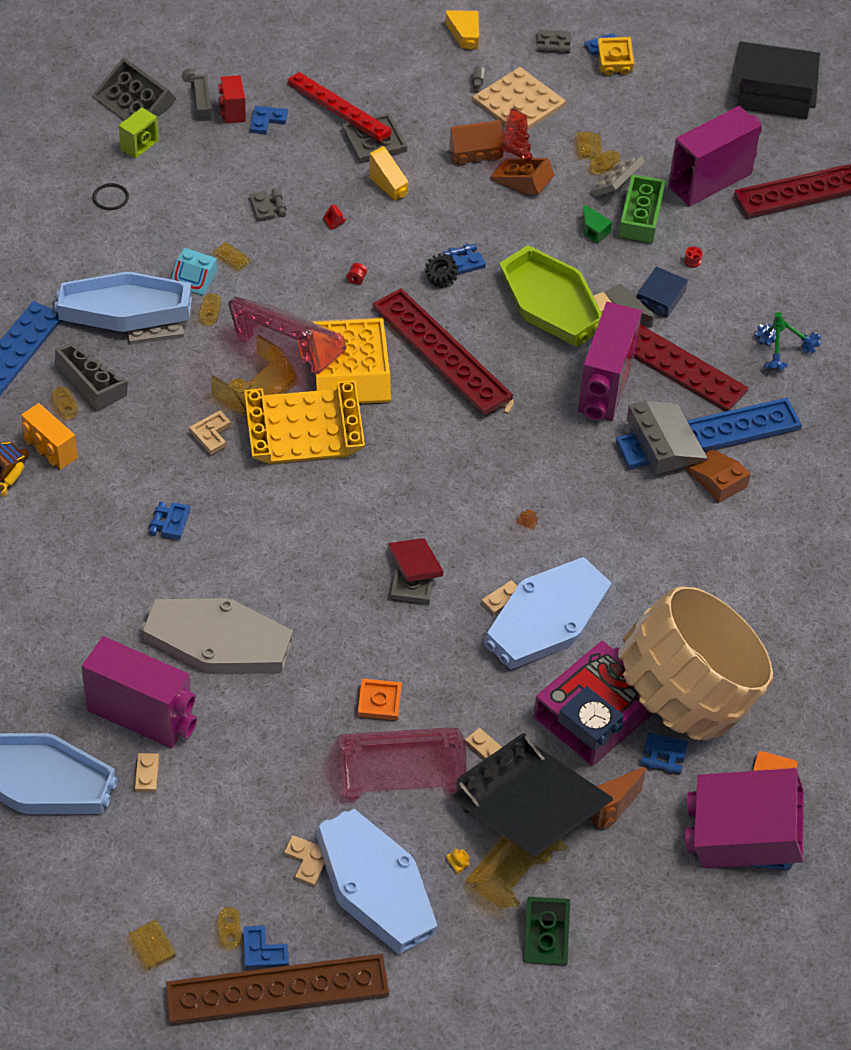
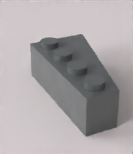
[55,343,128,410]

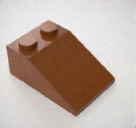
[490,158,554,195]
[684,449,751,503]
[590,767,646,830]

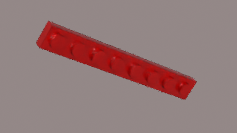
[287,72,392,142]

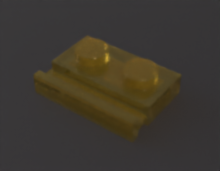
[576,131,603,159]
[128,919,176,971]

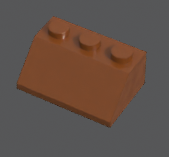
[449,120,504,165]

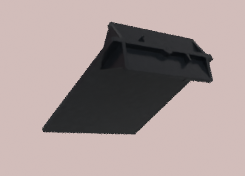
[733,41,820,119]
[452,733,613,858]

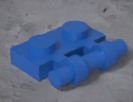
[442,244,486,275]
[149,501,190,540]
[641,732,688,774]

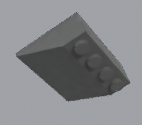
[92,57,177,120]
[627,401,707,474]

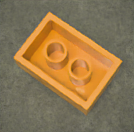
[21,403,78,470]

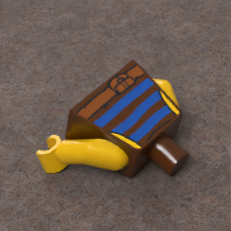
[0,441,29,497]

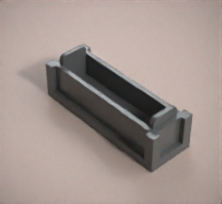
[191,74,211,121]

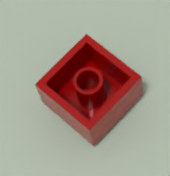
[218,75,246,124]

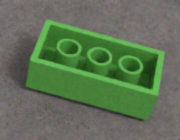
[619,174,666,243]

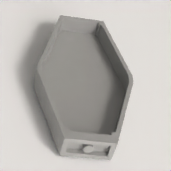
[141,598,293,674]

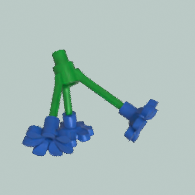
[754,312,821,370]

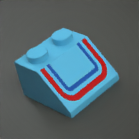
[171,248,217,296]

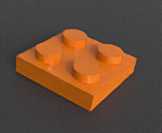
[358,679,402,720]

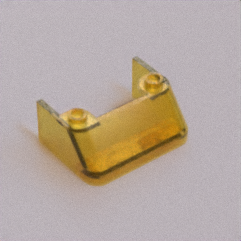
[211,335,298,418]
[466,836,568,907]

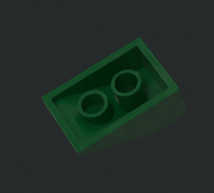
[524,897,570,965]

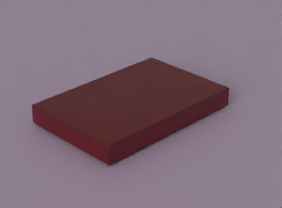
[388,538,444,582]

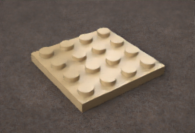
[472,67,566,135]

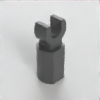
[473,66,485,93]

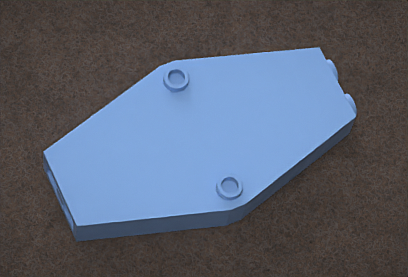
[55,272,192,332]
[483,557,611,669]
[0,733,118,815]
[316,809,438,955]

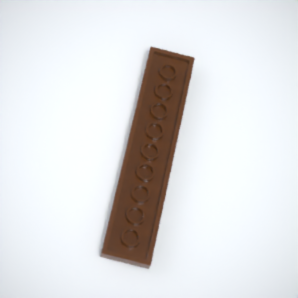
[166,953,389,1025]

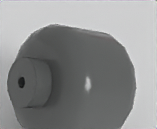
[182,68,198,83]

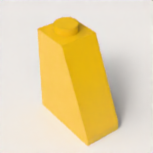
[445,10,479,49]
[369,146,409,201]

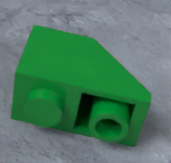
[582,205,612,244]

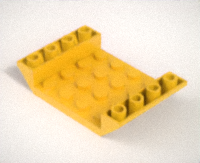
[310,318,391,404]
[244,380,365,464]

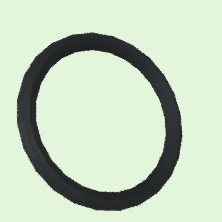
[92,183,129,210]

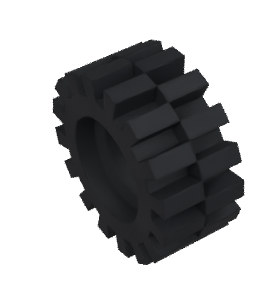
[425,253,459,288]

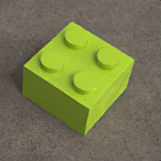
[119,108,159,159]

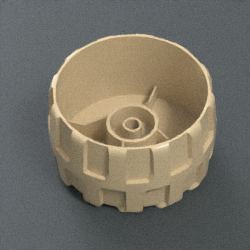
[618,587,773,740]

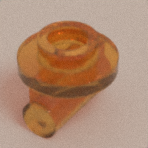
[517,509,539,530]

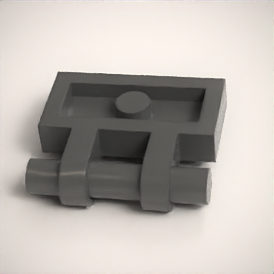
[538,30,571,54]
[249,188,286,222]

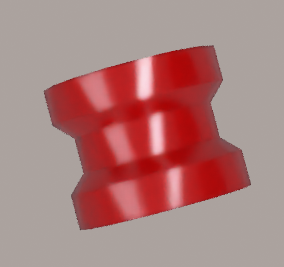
[684,246,703,268]
[346,263,368,285]

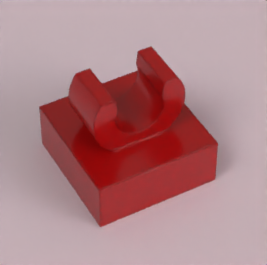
[323,205,347,230]

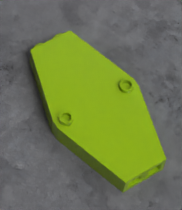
[499,245,602,347]

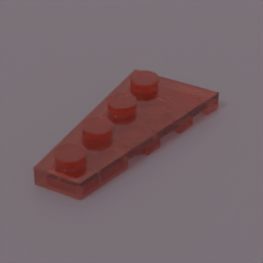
[500,107,533,162]

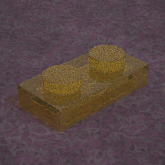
[213,241,251,272]

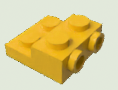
[597,37,634,75]

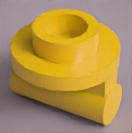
[446,849,470,874]

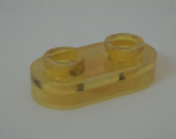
[590,150,620,174]
[200,293,221,325]
[52,387,78,419]
[218,907,242,949]

